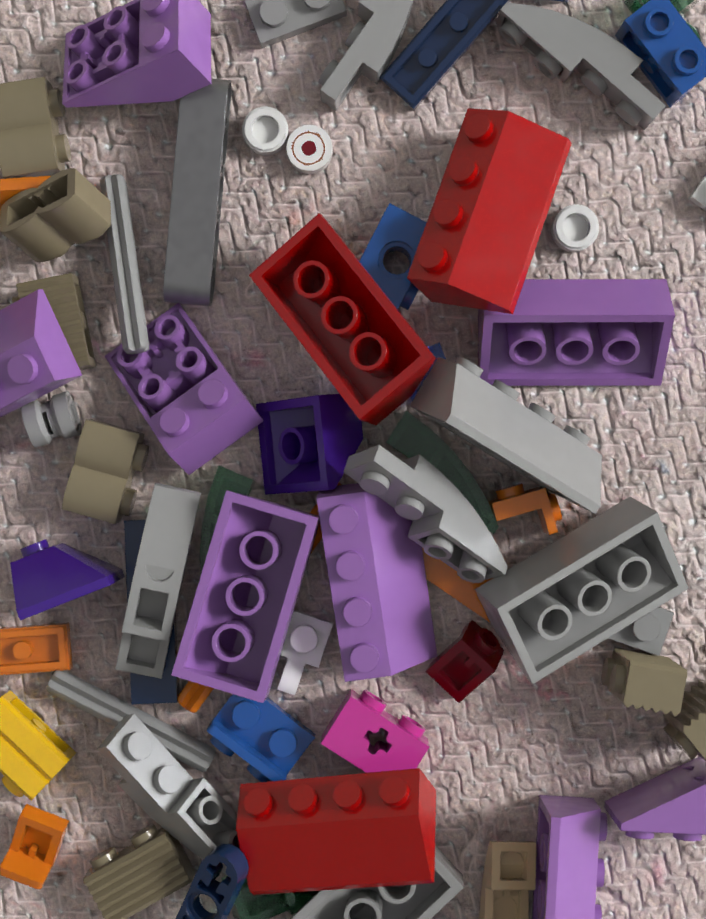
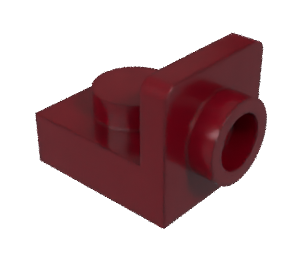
[425,620,504,703]

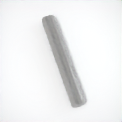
[100,174,149,354]
[46,670,216,772]

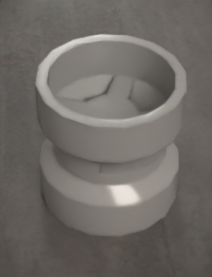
[21,391,82,448]

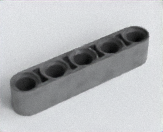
[163,78,231,306]

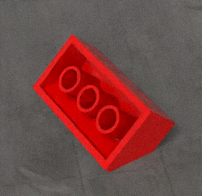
[407,108,572,314]
[249,213,436,426]
[236,768,436,895]

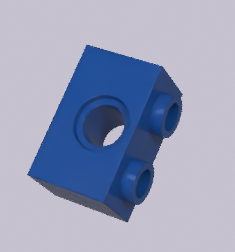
[359,203,427,310]

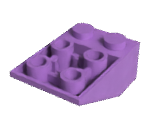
[62,0,212,108]
[105,303,263,475]
[604,757,706,841]

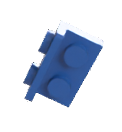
[615,0,706,108]
[206,694,316,782]

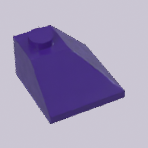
[256,394,363,495]
[10,539,125,620]

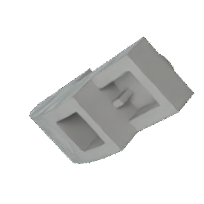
[318,0,414,111]
[496,3,666,130]
[344,445,508,583]
[115,483,202,679]
[97,713,240,875]

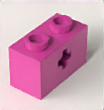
[321,689,430,773]

